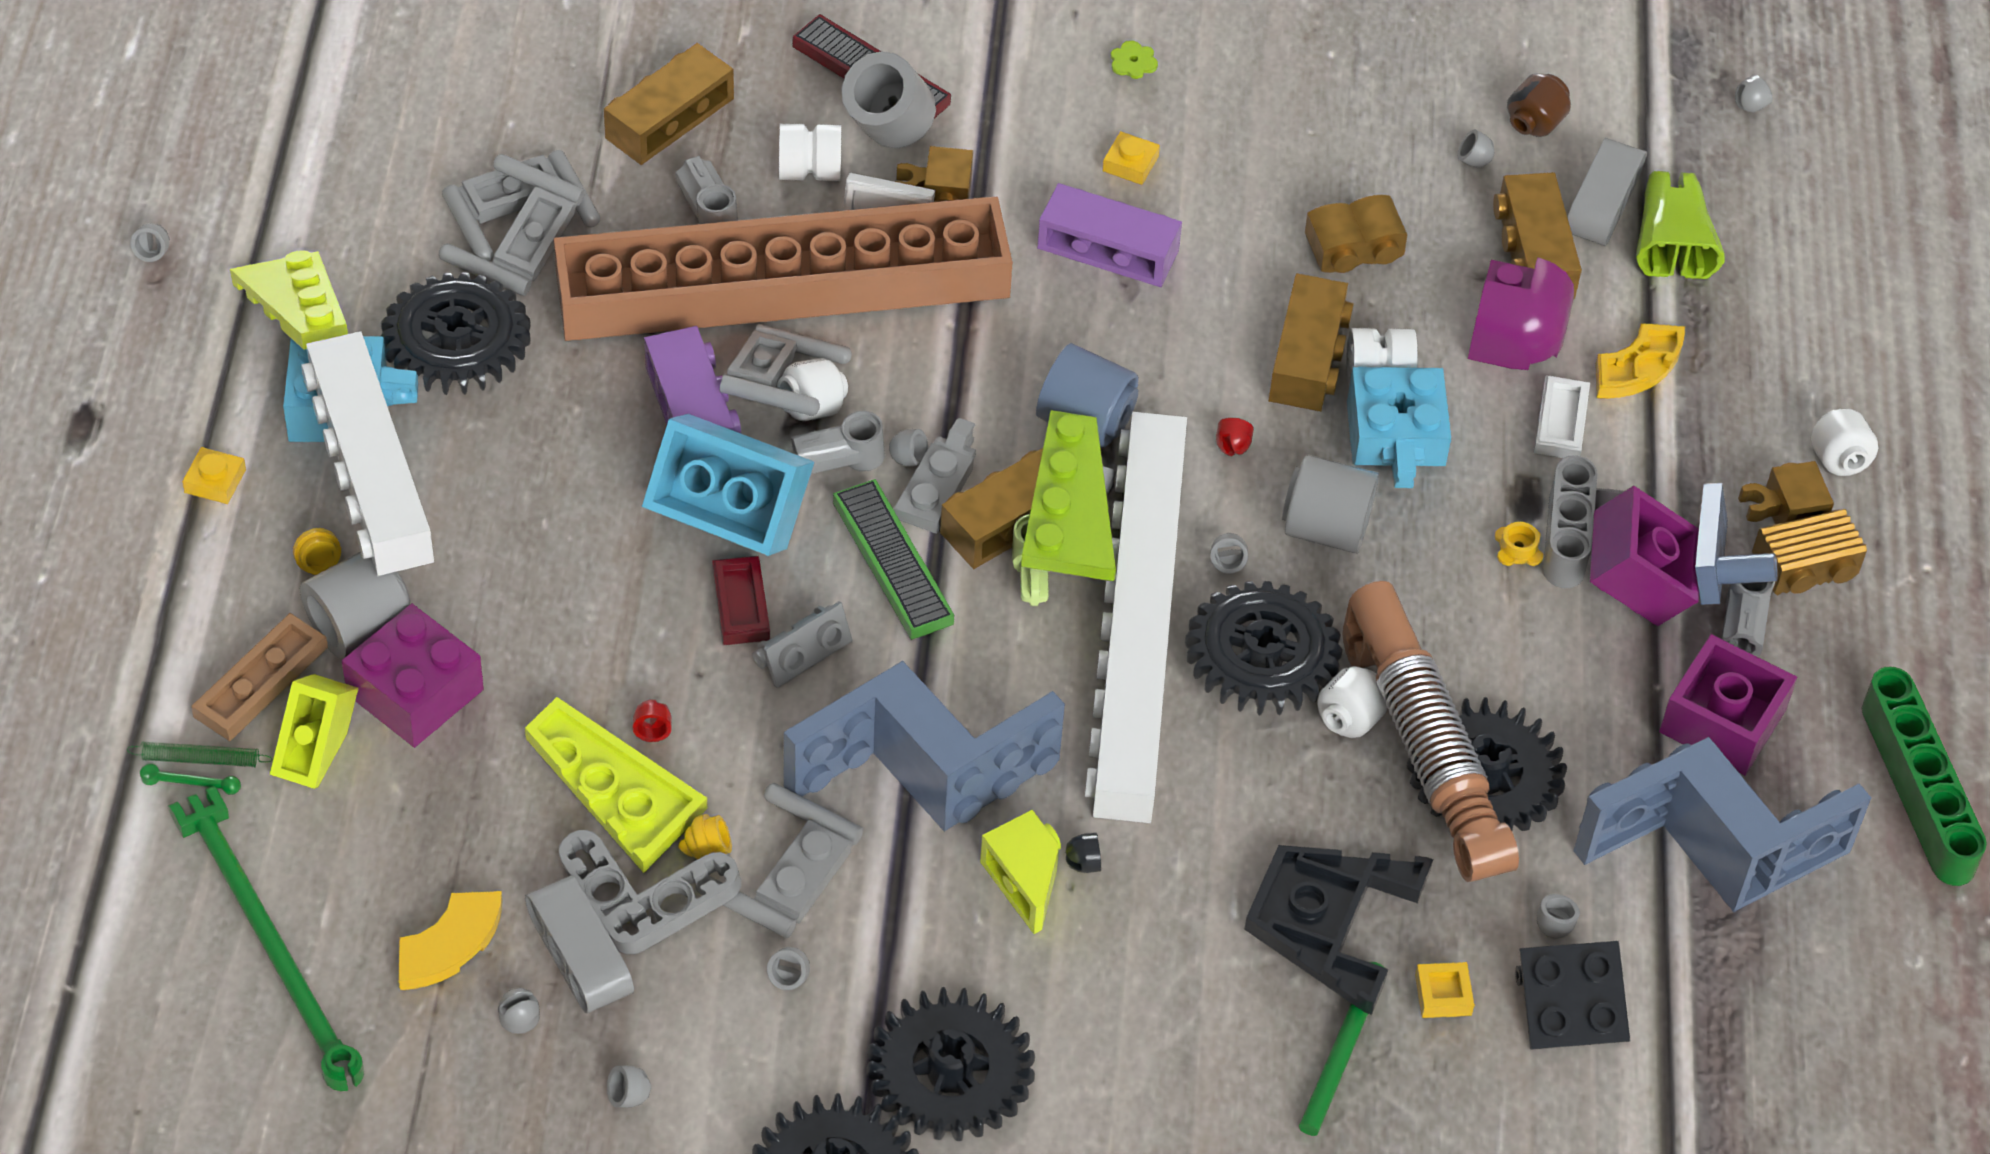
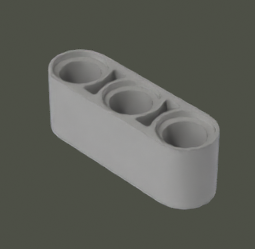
[1567,138,1647,246]
[1543,455,1597,588]
[525,875,634,1013]

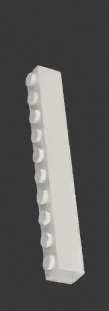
[1085,412,1187,823]

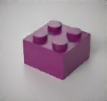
[1590,485,1699,626]
[341,603,484,748]
[1659,634,1798,776]

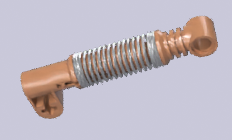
[1342,581,1519,882]

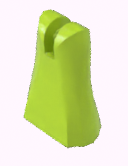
[1636,171,1725,279]

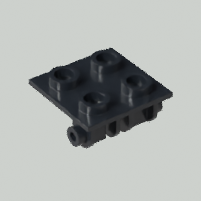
[1515,941,1630,1050]

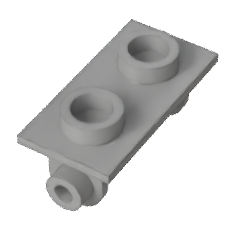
[752,601,853,688]

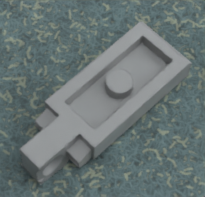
[894,417,976,533]

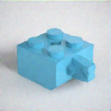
[283,336,419,442]
[1347,367,1451,488]

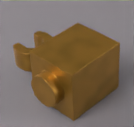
[895,146,973,202]
[1738,461,1834,525]

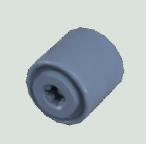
[1036,343,1139,447]

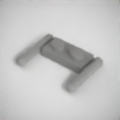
[442,150,600,261]
[439,154,585,296]
[720,324,852,416]
[696,783,864,938]

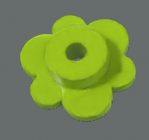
[1110,40,1158,79]

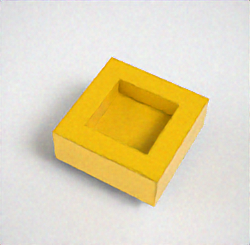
[1102,131,1160,185]
[182,447,246,504]
[1415,962,1475,1018]

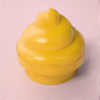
[293,528,341,575]
[678,814,732,859]

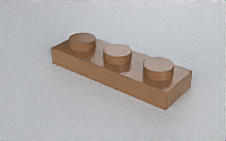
[191,613,328,741]

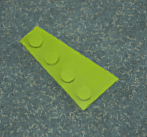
[1021,410,1116,581]

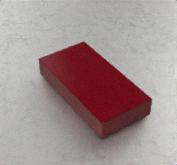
[712,556,770,645]

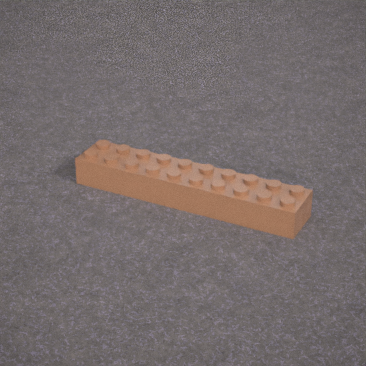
[554,196,1013,341]

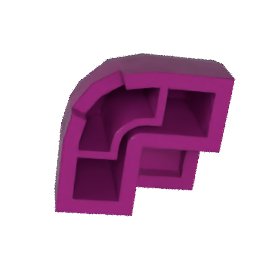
[1468,257,1574,370]

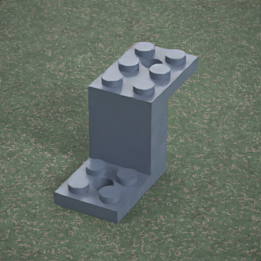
[784,661,1065,832]
[1573,737,1871,912]

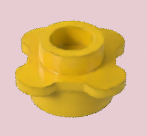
[1495,522,1543,566]

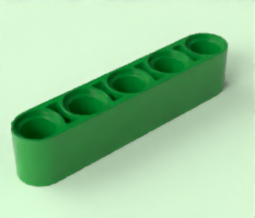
[1861,667,1987,886]

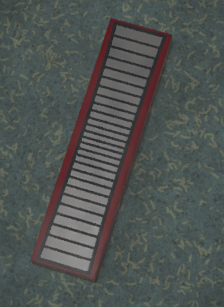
[792,14,951,119]

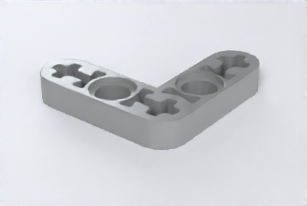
[559,830,741,954]

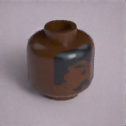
[1507,73,1571,137]

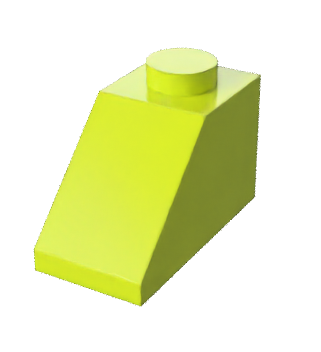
[269,674,358,789]
[980,810,1061,934]

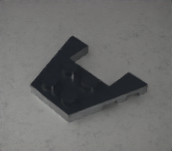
[1244,845,1434,1015]

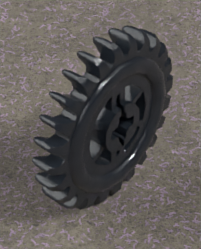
[381,272,531,395]
[1185,581,1343,716]
[1406,697,1567,831]
[866,987,1035,1141]
[752,1093,919,1154]

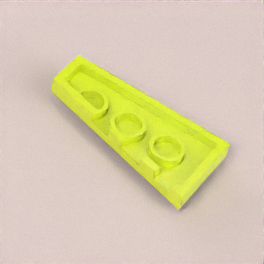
[230,250,348,350]
[525,697,707,873]

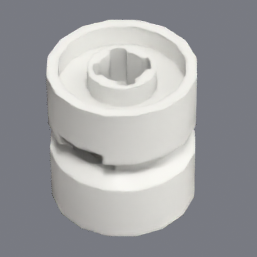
[779,124,841,181]
[1346,328,1417,385]

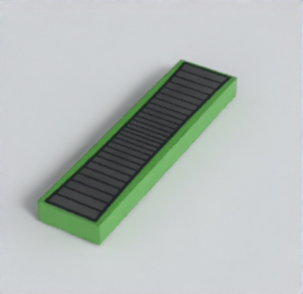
[833,479,955,640]

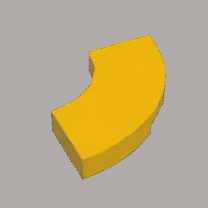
[1595,323,1685,399]
[399,891,503,990]

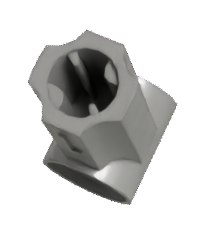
[675,156,738,224]
[791,411,885,474]
[1721,581,1775,656]

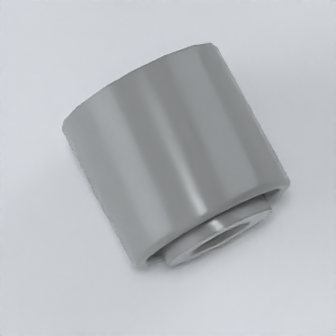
[841,51,936,148]
[1282,455,1379,554]
[299,552,410,659]

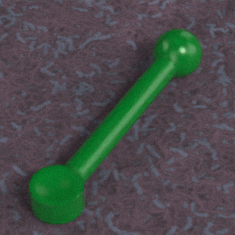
[140,764,241,795]

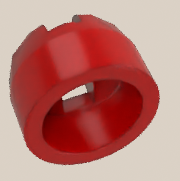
[1216,418,1254,456]
[633,699,672,742]

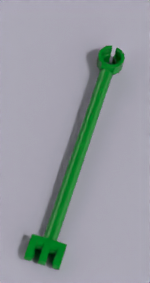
[168,786,364,1091]

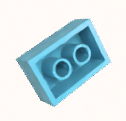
[642,414,814,556]

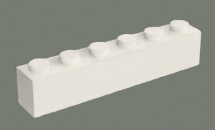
[301,331,434,576]

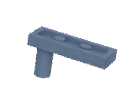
[1695,483,1778,605]

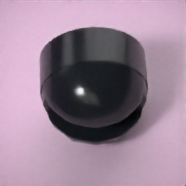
[1065,832,1101,873]

